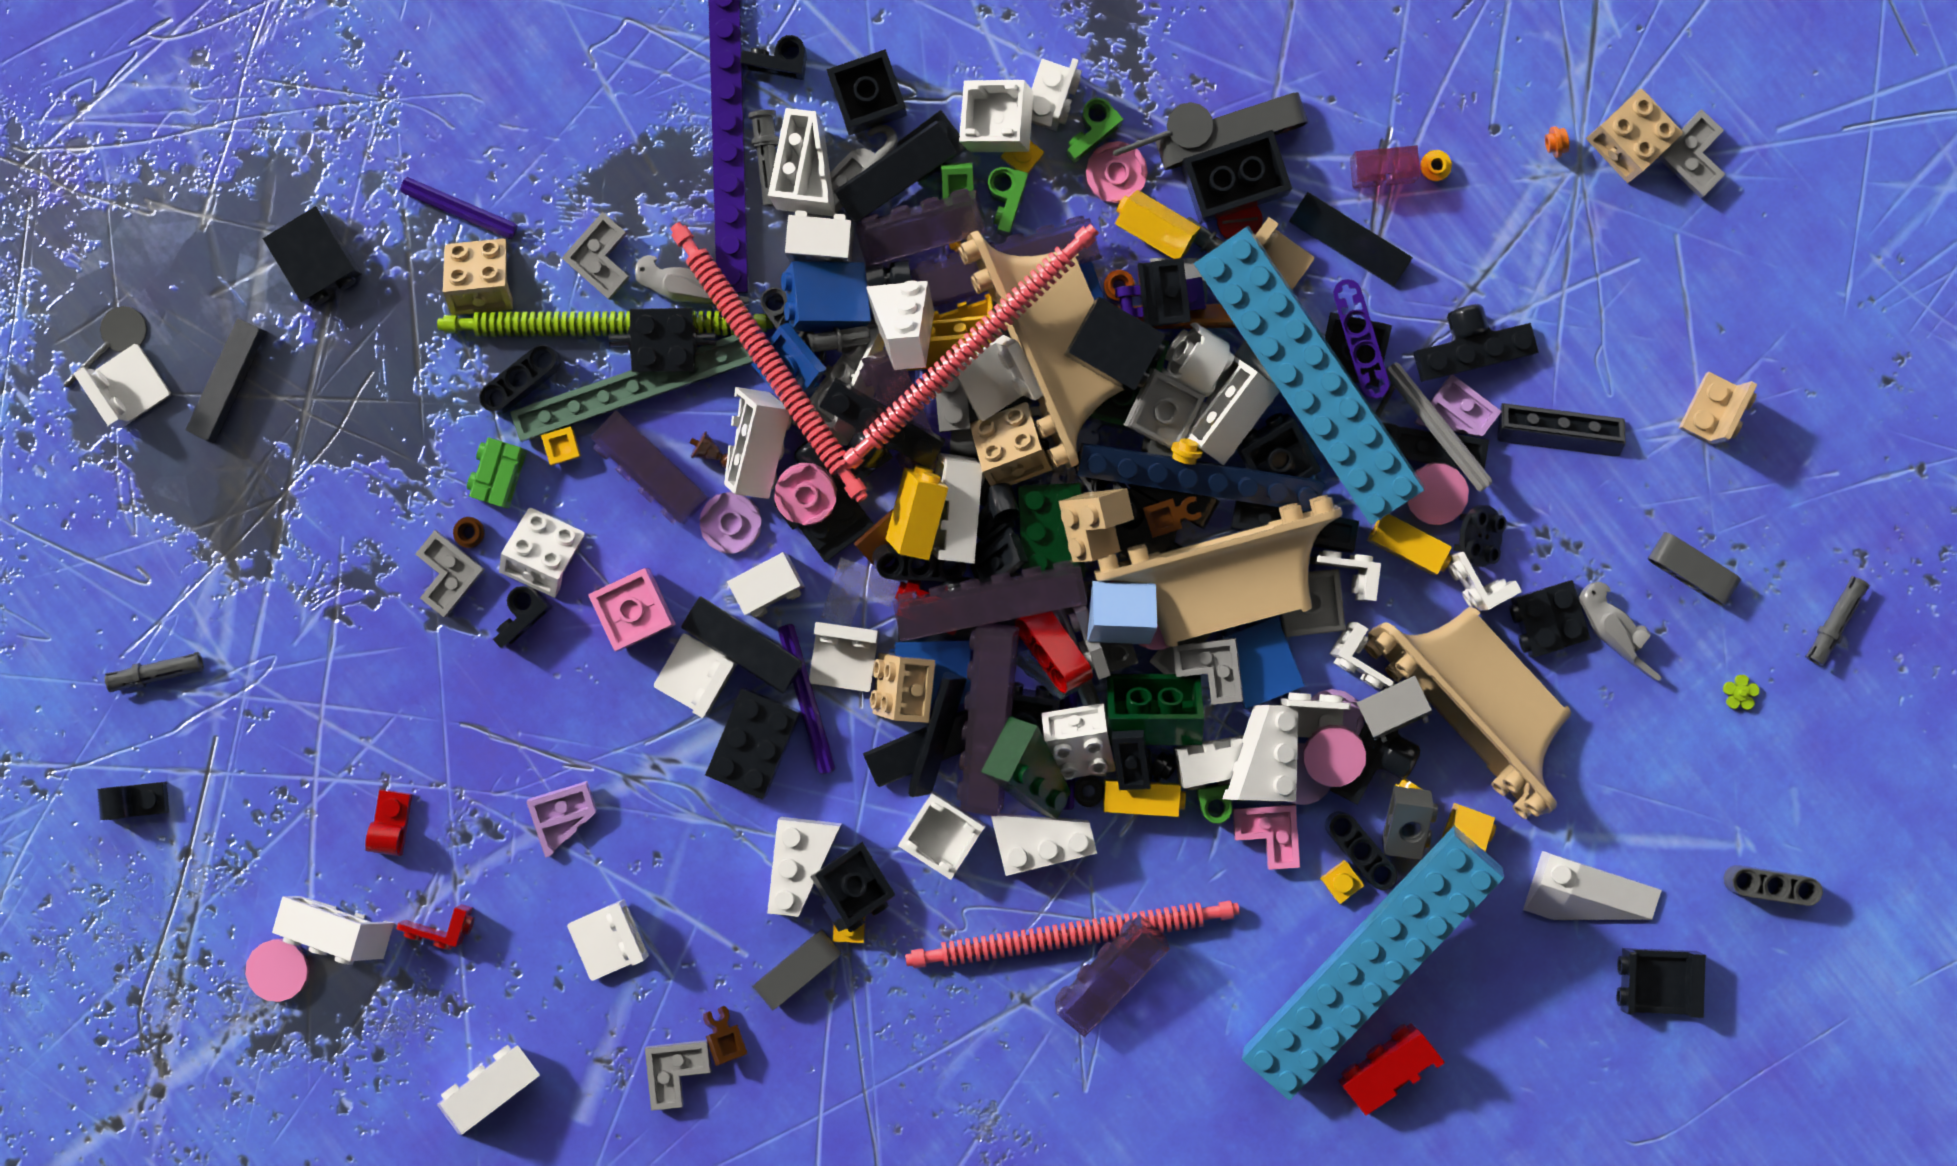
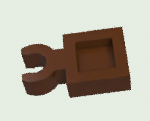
[1143,496,1202,538]
[703,1006,748,1066]

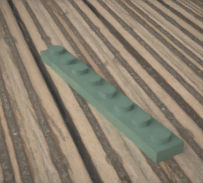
[510,335,753,442]

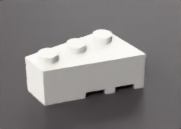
[768,108,836,216]
[1186,356,1280,465]
[724,387,792,499]
[931,453,985,564]
[1222,705,1299,802]
[1173,735,1244,790]
[991,812,1097,876]
[767,817,842,917]
[272,896,394,965]
[437,1045,540,1135]

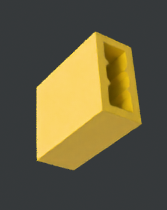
[885,465,948,560]

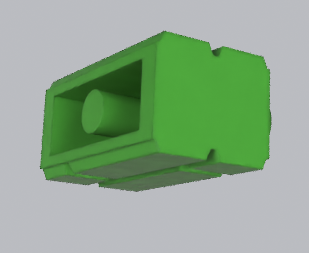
[467,437,528,509]

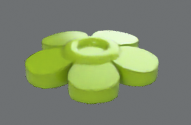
[1723,675,1760,710]

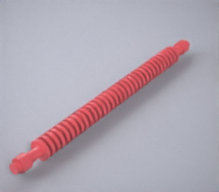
[671,222,868,503]
[842,224,1099,470]
[905,900,1240,969]

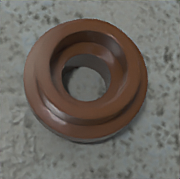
[453,517,485,548]

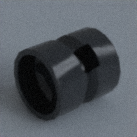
[865,260,912,286]

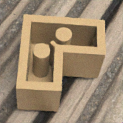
[1059,488,1134,562]

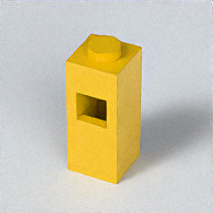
[1115,190,1201,259]
[1366,514,1452,575]
[1102,779,1186,817]

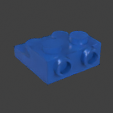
[751,323,827,404]

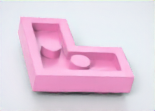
[1232,804,1300,870]

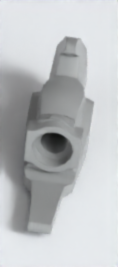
[635,255,749,304]
[1579,582,1661,681]

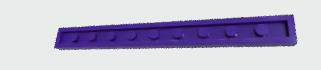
[708,0,749,293]

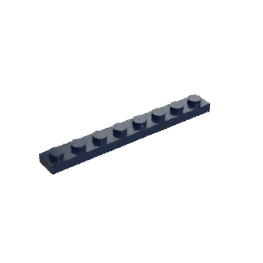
[1076,443,1325,512]

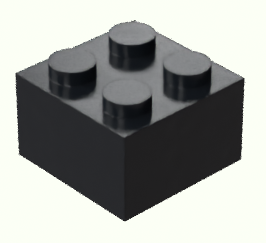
[826,49,907,136]
[1325,312,1392,387]

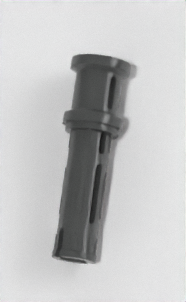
[748,110,779,207]

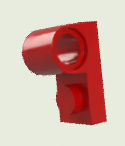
[365,789,413,856]

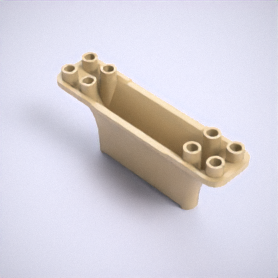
[958,231,1124,469]
[1094,495,1342,647]
[1364,607,1571,819]

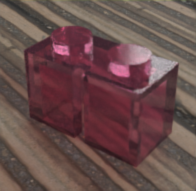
[1350,145,1420,189]

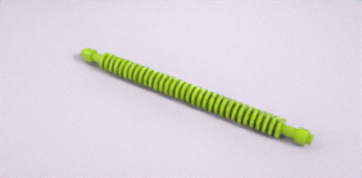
[437,311,774,337]

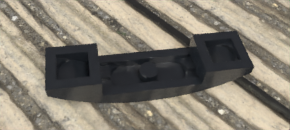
[1382,422,1489,470]

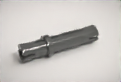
[1805,576,1870,667]
[104,652,204,693]

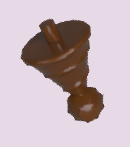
[689,431,728,469]

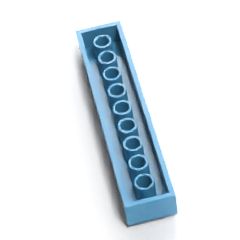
[1193,226,1424,525]
[1242,825,1504,1101]

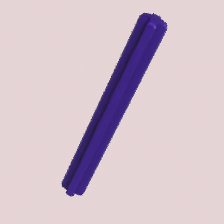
[778,624,835,774]

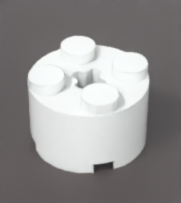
[1162,323,1234,397]

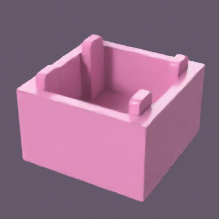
[588,568,676,651]

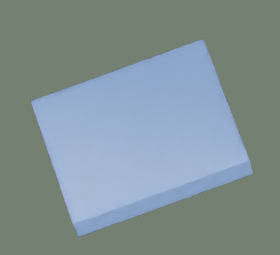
[1087,581,1157,644]

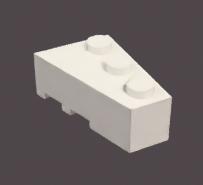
[866,281,934,370]

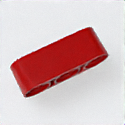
[1015,606,1093,693]

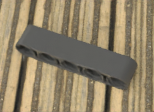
[1155,92,1308,170]

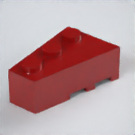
[1338,1023,1445,1116]

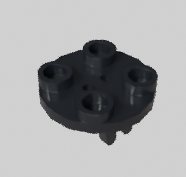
[1453,505,1506,567]

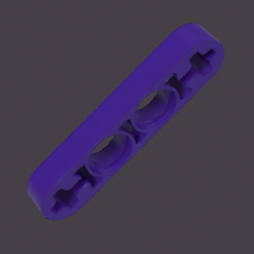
[1333,279,1389,398]

